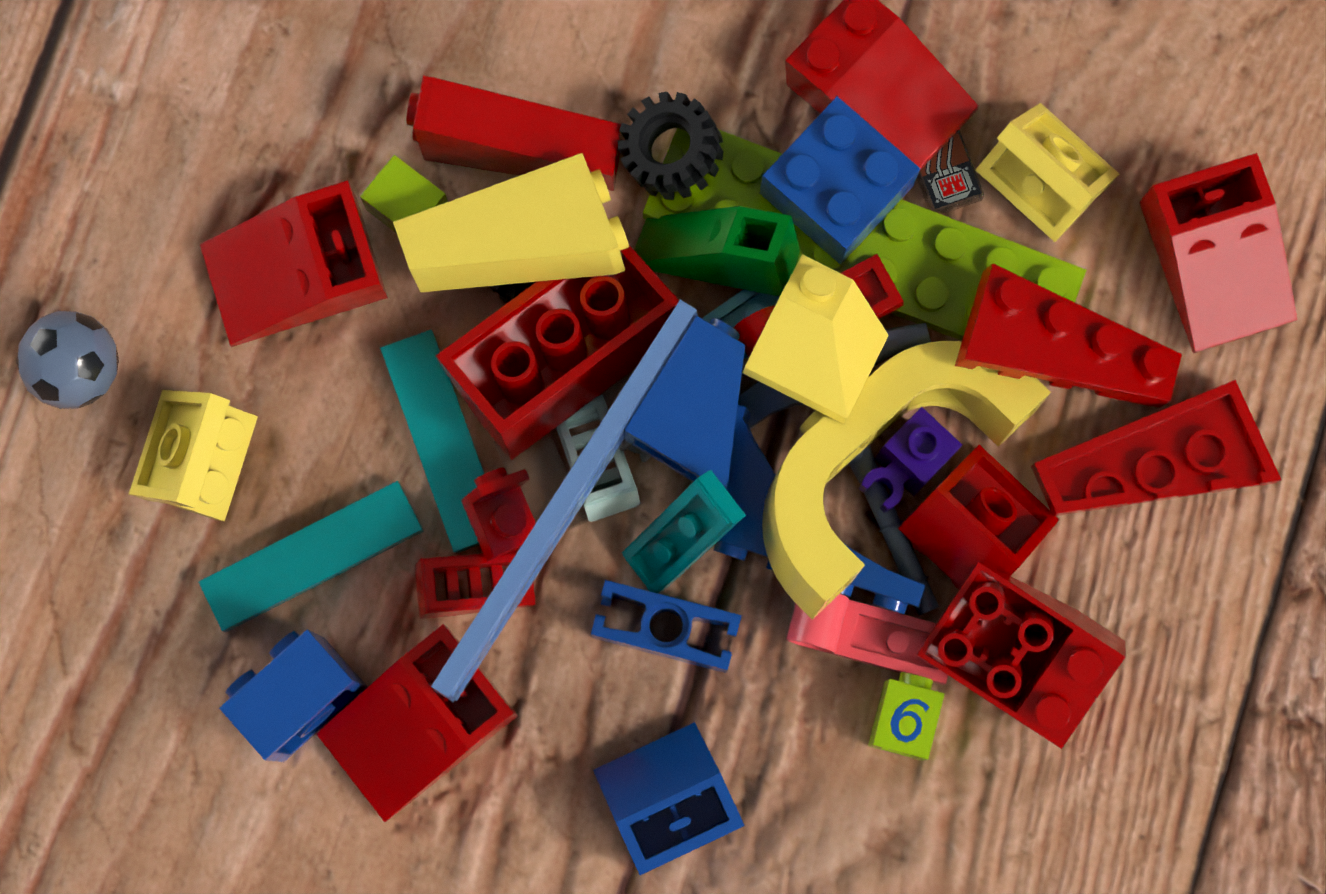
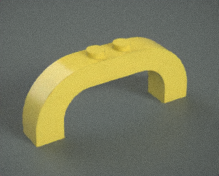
[762,341,1051,619]

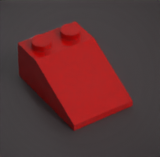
[785,0,979,172]

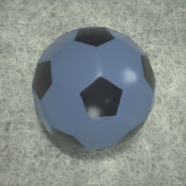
[16,311,119,409]

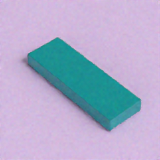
[622,470,746,594]

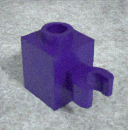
[859,407,963,513]

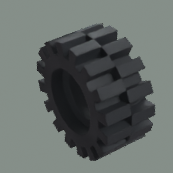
[618,92,724,200]

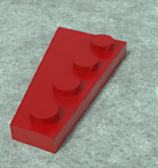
[955,263,1182,408]
[1031,380,1282,516]

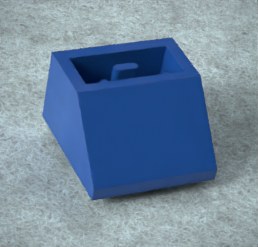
[593,722,745,875]

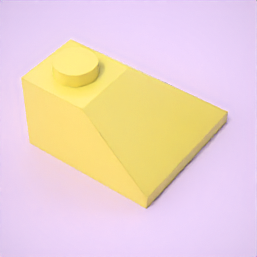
[742,254,889,424]

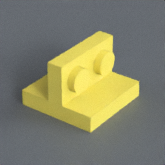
[975,103,1120,242]
[129,390,258,521]

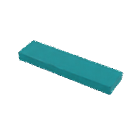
[380,329,485,554]
[198,481,424,632]

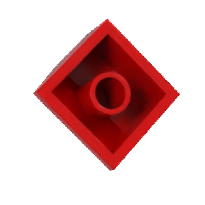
[898,444,1060,590]

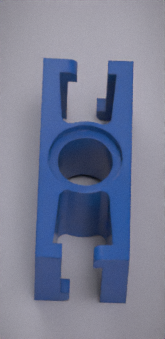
[591,580,742,673]

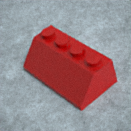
[436,245,679,460]

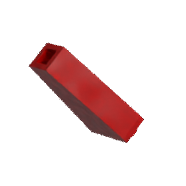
[406,76,623,191]

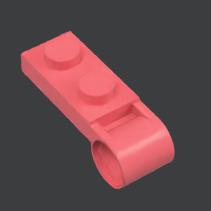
[786,594,948,685]

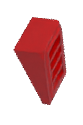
[415,551,536,619]

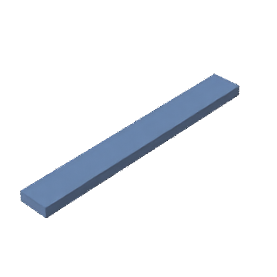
[431,300,698,702]

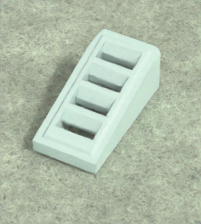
[556,395,640,522]

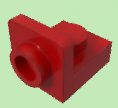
[461,467,536,561]

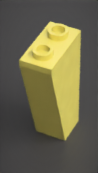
[393,153,629,292]

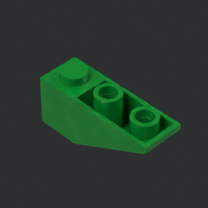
[634,206,801,297]

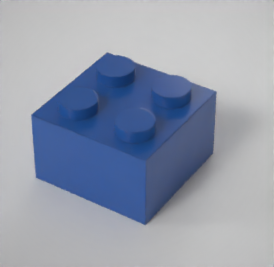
[760,96,921,265]
[219,629,368,762]

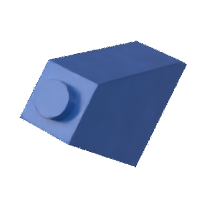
[624,316,745,489]

